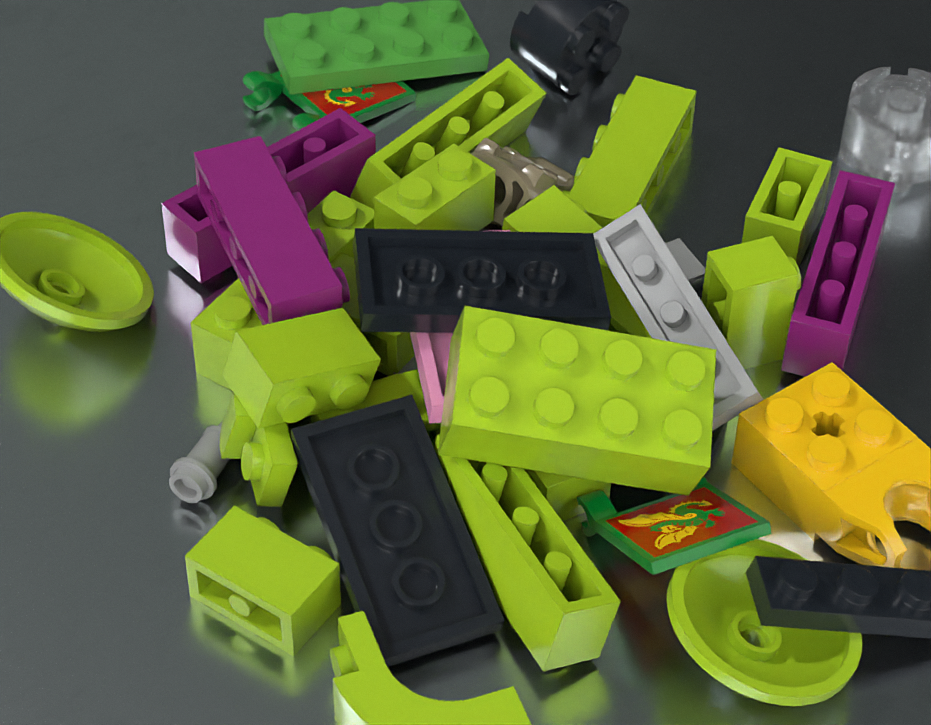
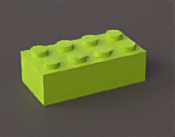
[438,306,716,496]

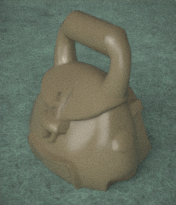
[470,137,575,228]

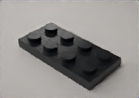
[353,228,611,333]
[291,395,504,667]

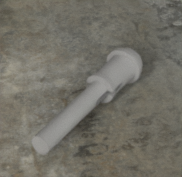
[169,420,231,503]

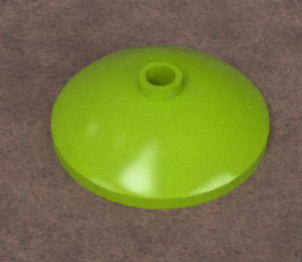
[0,212,154,332]
[667,539,862,706]

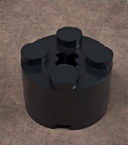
[510,0,629,95]

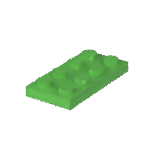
[264,0,489,94]

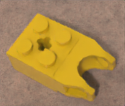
[731,362,931,568]

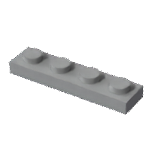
[594,204,763,431]

